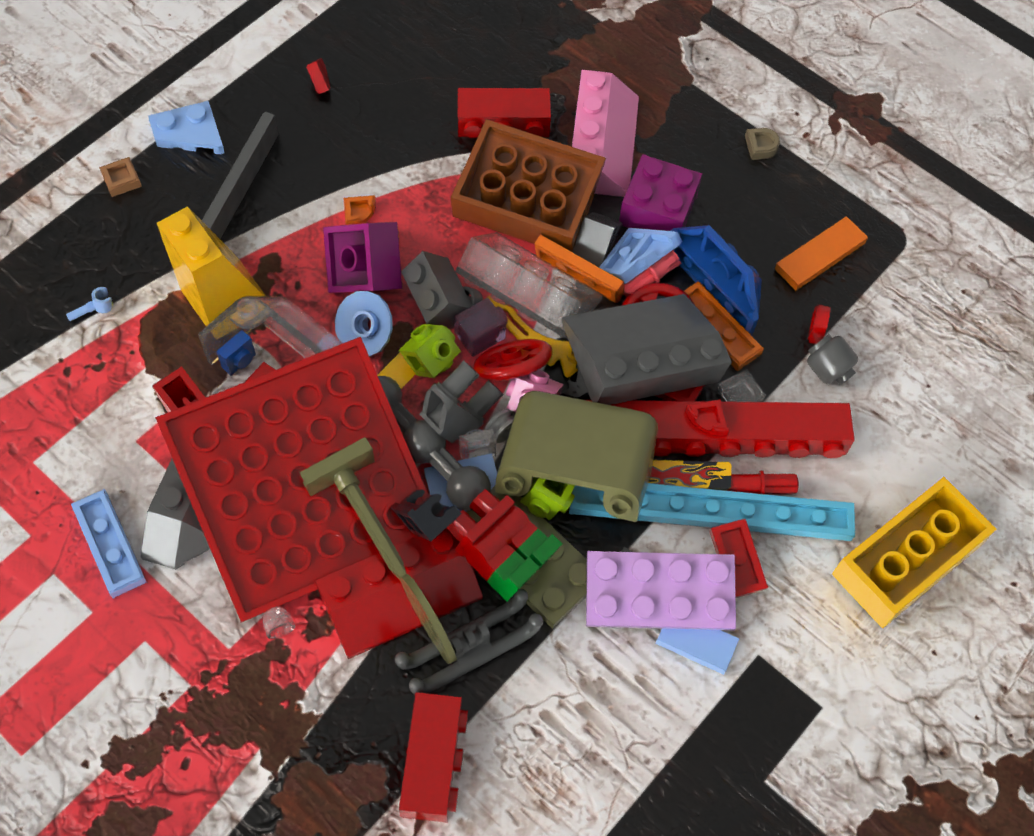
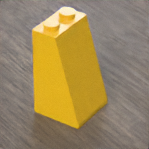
[157,206,271,337]

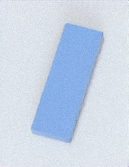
[71,489,147,598]

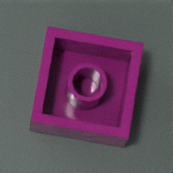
[619,154,703,231]

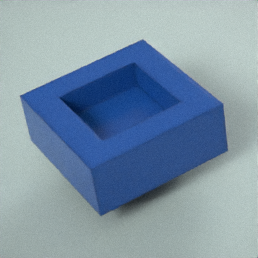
[216,330,256,376]

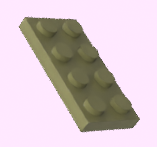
[466,486,587,629]

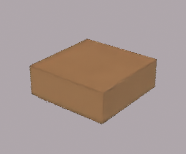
[99,157,142,197]

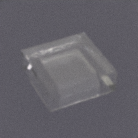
[717,369,766,402]

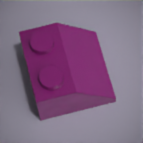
[323,222,402,293]

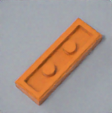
[775,216,868,291]
[534,234,624,303]
[684,281,764,372]

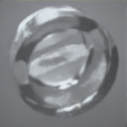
[263,607,295,639]

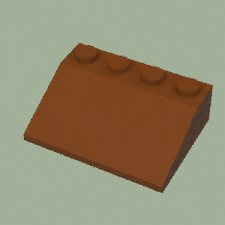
[451,119,606,252]

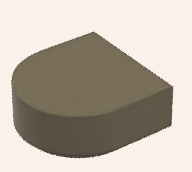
[745,128,780,160]

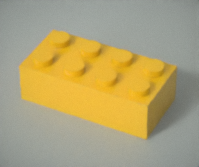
[832,477,997,628]

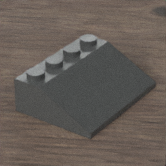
[561,294,732,405]

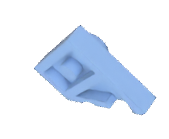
[599,228,682,284]

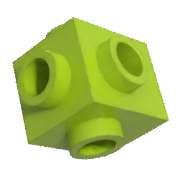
[399,324,461,378]
[520,477,575,520]

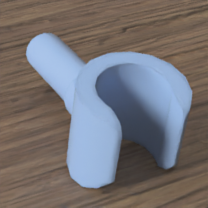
[66,287,113,321]

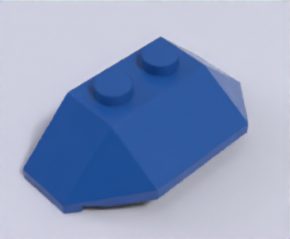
[670,225,762,336]

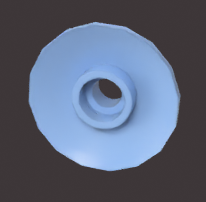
[335,291,393,357]

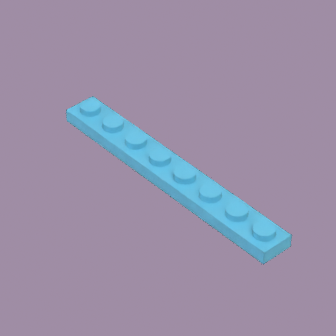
[569,483,855,541]

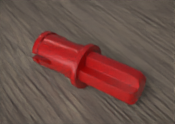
[727,470,799,495]

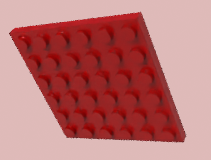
[155,337,429,623]

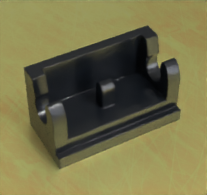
[390,489,462,541]

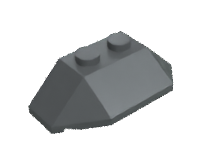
[140,459,210,570]

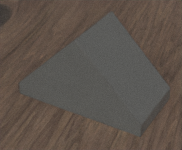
[572,212,623,267]

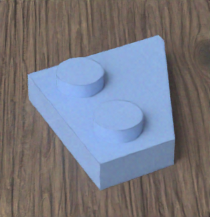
[148,101,225,154]

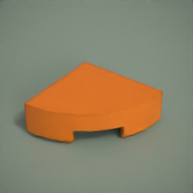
[344,195,376,225]

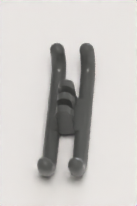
[395,589,543,694]

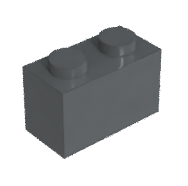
[401,251,474,329]

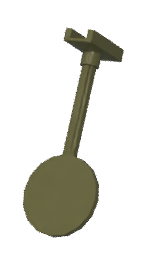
[300,437,457,664]

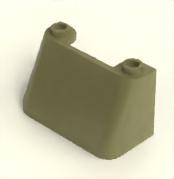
[495,391,658,522]

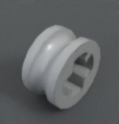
[486,409,514,443]

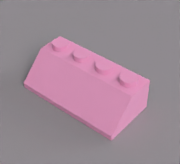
[572,70,639,197]

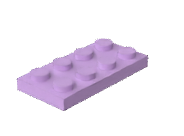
[586,551,736,630]

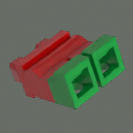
[447,489,563,602]

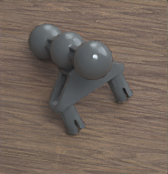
[378,360,504,511]

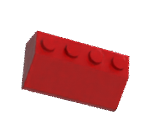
[315,528,483,659]

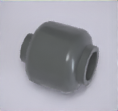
[807,334,858,385]

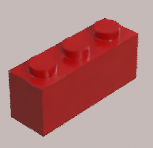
[458,88,551,138]
[399,692,468,823]

